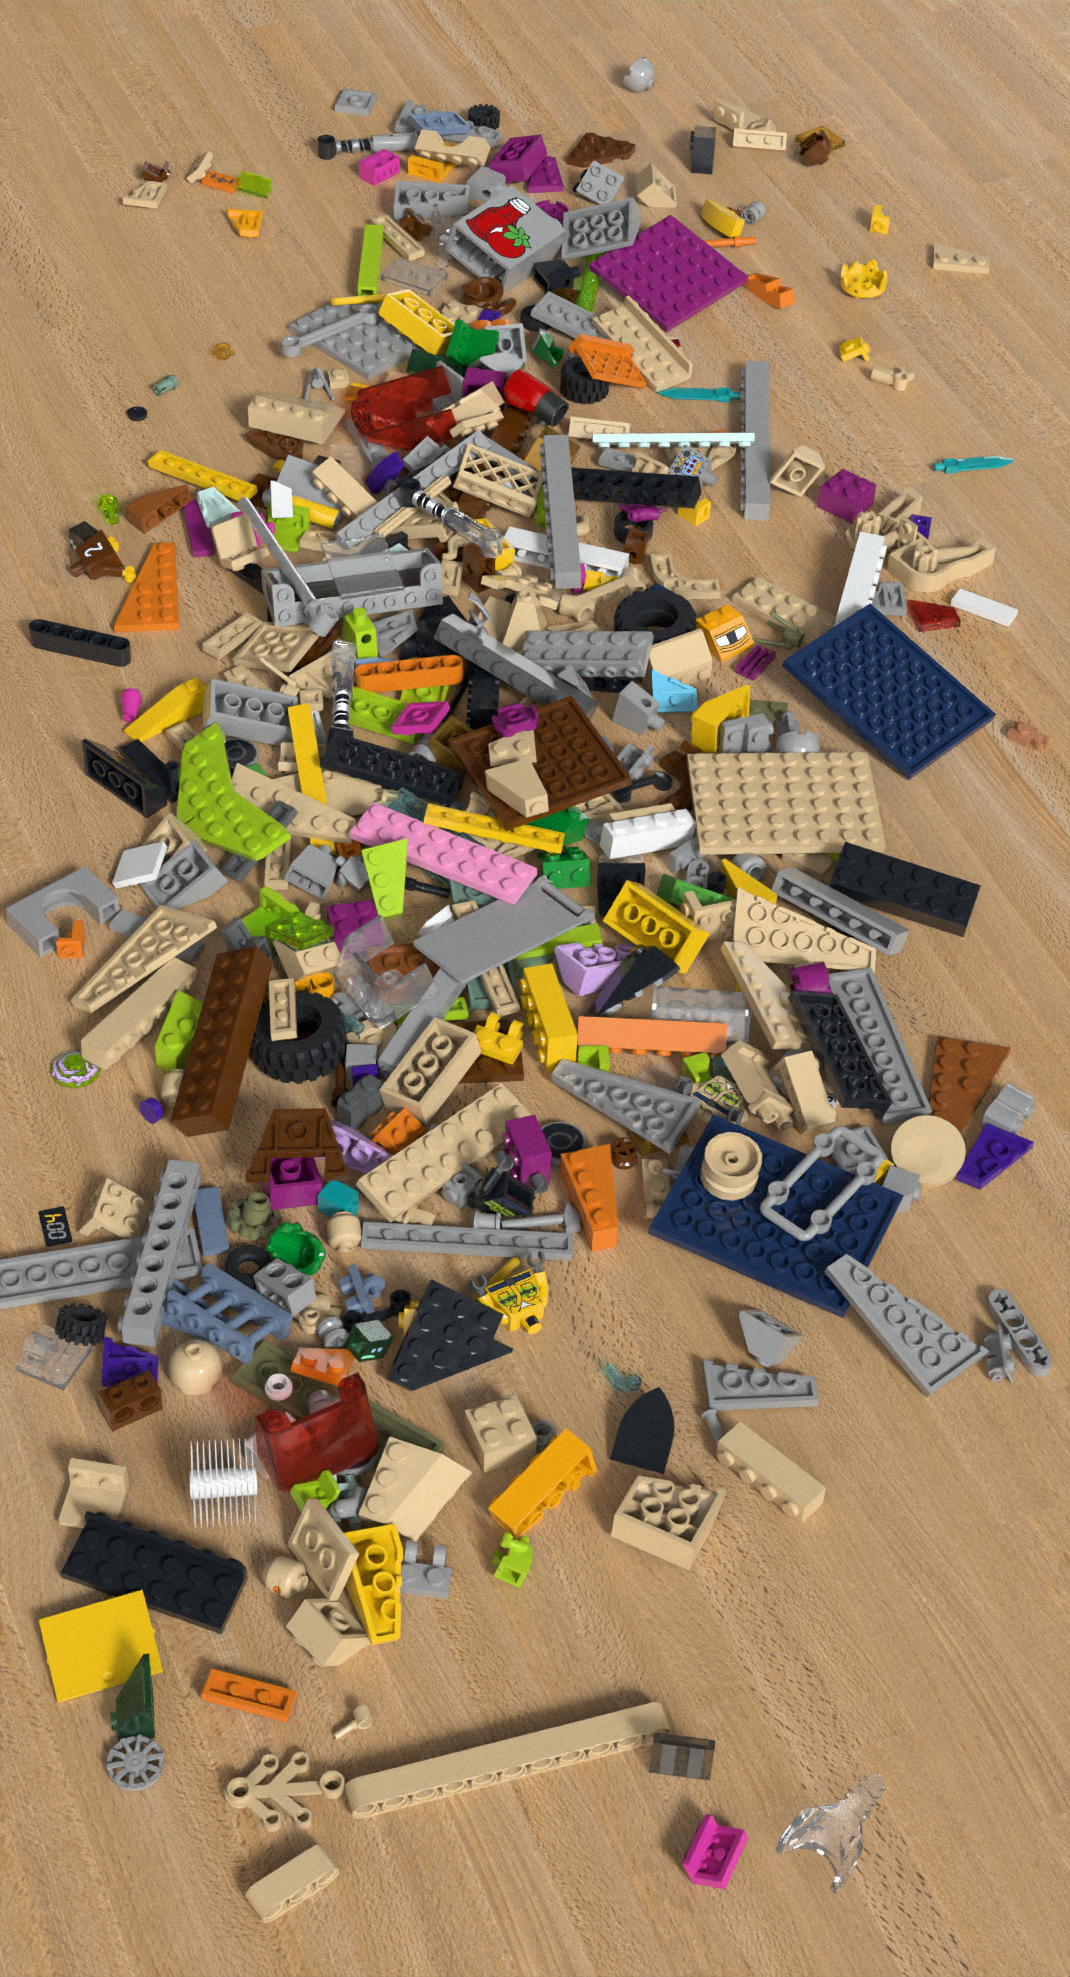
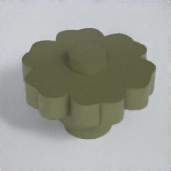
[227,1192,282,1240]

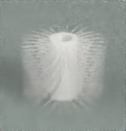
[190,1437,257,1528]

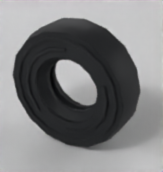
[520,305,552,332]
[225,1245,272,1290]

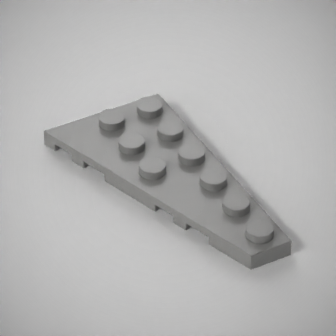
[395,99,502,148]
[552,1059,700,1154]

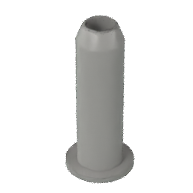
[701,1409,724,1446]

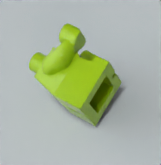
[491,1532,533,1589]

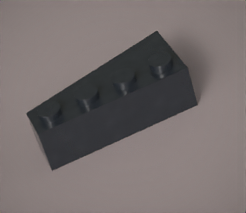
[466,667,500,730]

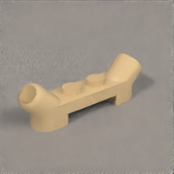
[559,567,646,622]

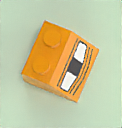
[696,604,754,662]

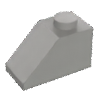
[883,1166,922,1214]

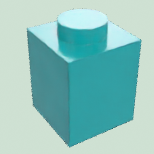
[318,1181,360,1218]

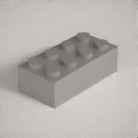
[203,679,298,746]

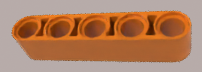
[355,655,463,693]

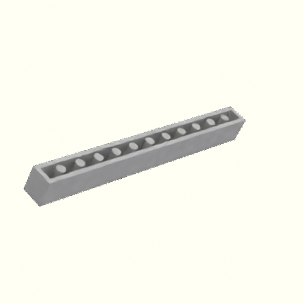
[740,361,770,521]

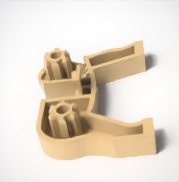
[845,487,996,593]

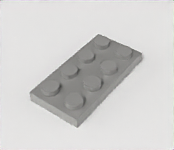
[530,291,605,339]

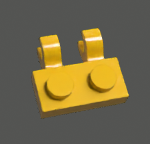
[473,1012,523,1065]

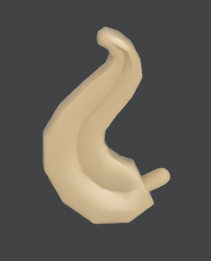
[442,533,480,560]

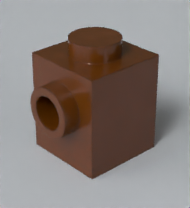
[623,528,651,565]

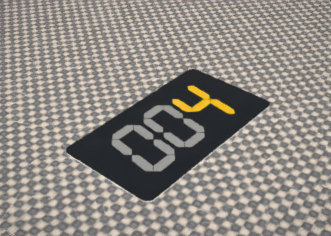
[39,1207,72,1247]

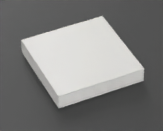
[112,841,167,889]

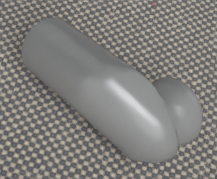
[330,1486,367,1518]

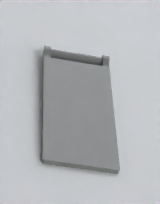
[413,876,595,984]

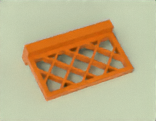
[568,334,647,389]

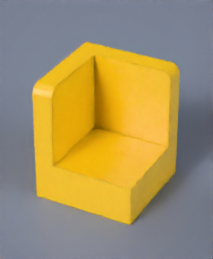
[678,498,711,527]

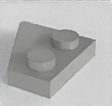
[872,582,907,616]

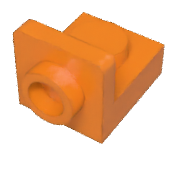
[56,920,86,958]

